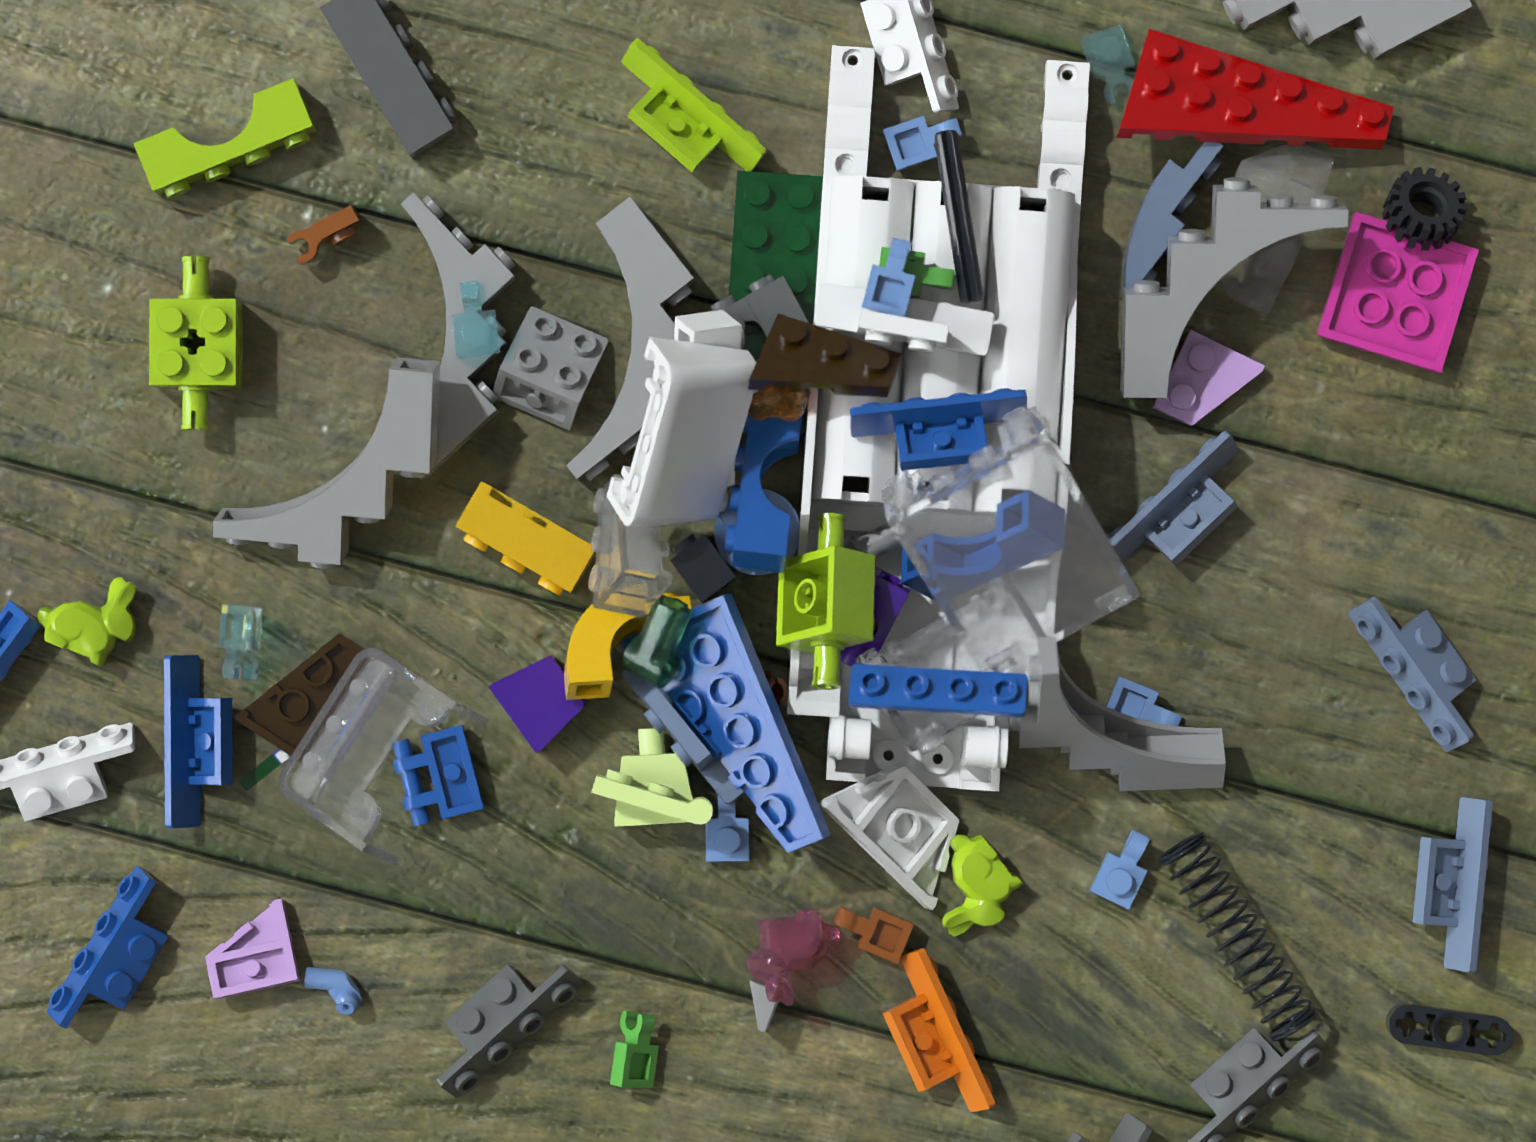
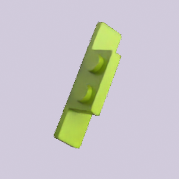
[621,38,766,172]

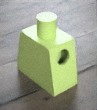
[614,728,694,827]

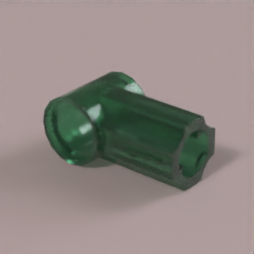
[622,594,692,688]

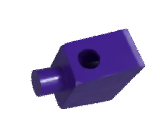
[840,566,911,667]
[489,655,588,753]

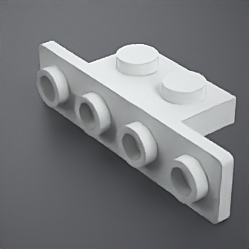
[860,0,959,113]
[814,282,994,356]
[0,723,135,821]

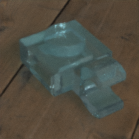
[451,281,501,358]
[219,604,263,680]

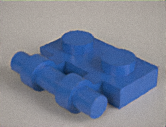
[392,725,485,826]

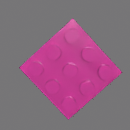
[1316,212,1479,374]

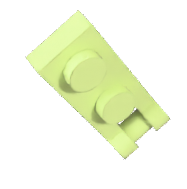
[591,769,713,825]

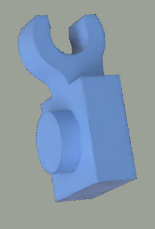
[883,116,962,172]
[861,237,916,317]
[1107,676,1182,726]
[706,795,749,862]
[1089,829,1149,909]

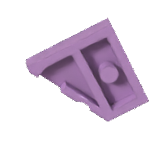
[1152,330,1265,426]
[205,899,300,1000]

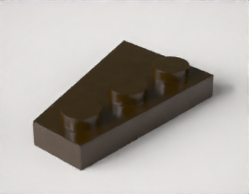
[748,313,903,397]
[233,633,377,765]

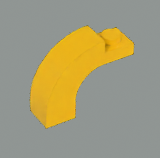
[564,583,691,700]

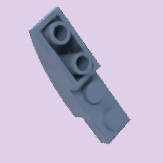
[1122,142,1223,292]

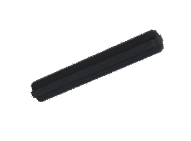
[934,130,984,303]

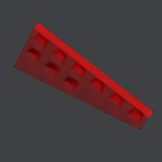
[1116,29,1394,150]

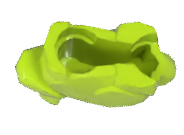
[37,577,136,667]
[942,835,1023,937]

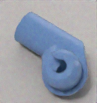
[304,967,362,1015]

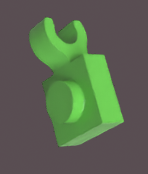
[879,247,955,298]
[610,1010,659,1089]

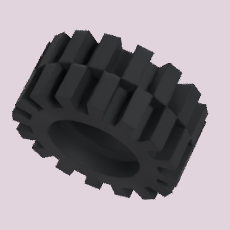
[1382,167,1468,251]

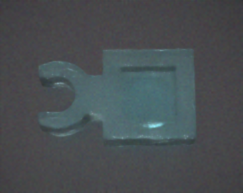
[1080,24,1135,106]

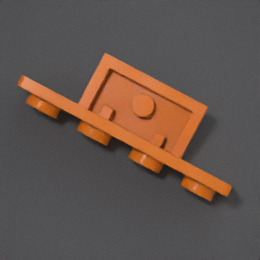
[882,948,996,1112]

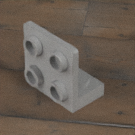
[493,307,608,431]

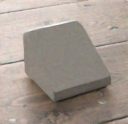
[750,977,781,1033]

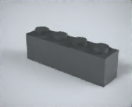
[320,0,458,160]

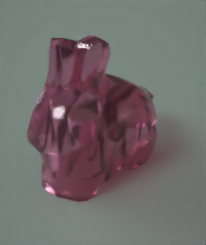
[746,909,841,1006]

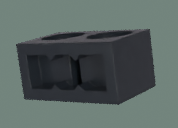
[670,533,736,603]

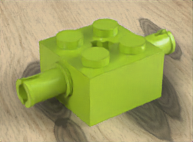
[149,256,243,430]
[776,513,876,690]

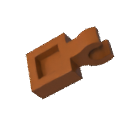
[286,205,363,265]
[833,906,914,964]

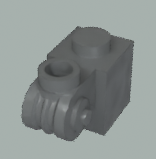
[711,274,808,339]

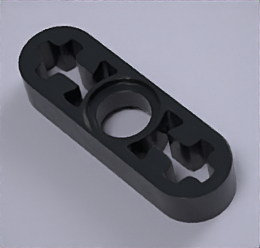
[1386,1003,1513,1055]

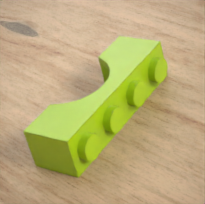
[133,78,317,199]

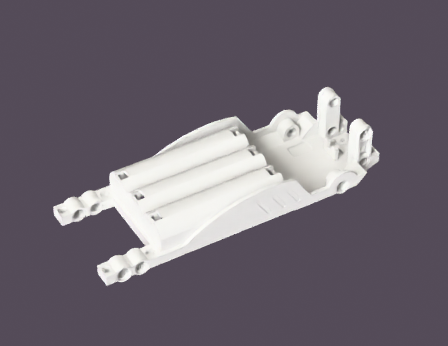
[787,45,1090,792]

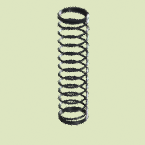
[1158,831,1319,1042]

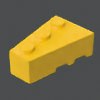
[455,481,598,596]

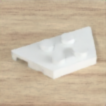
[818,763,959,910]

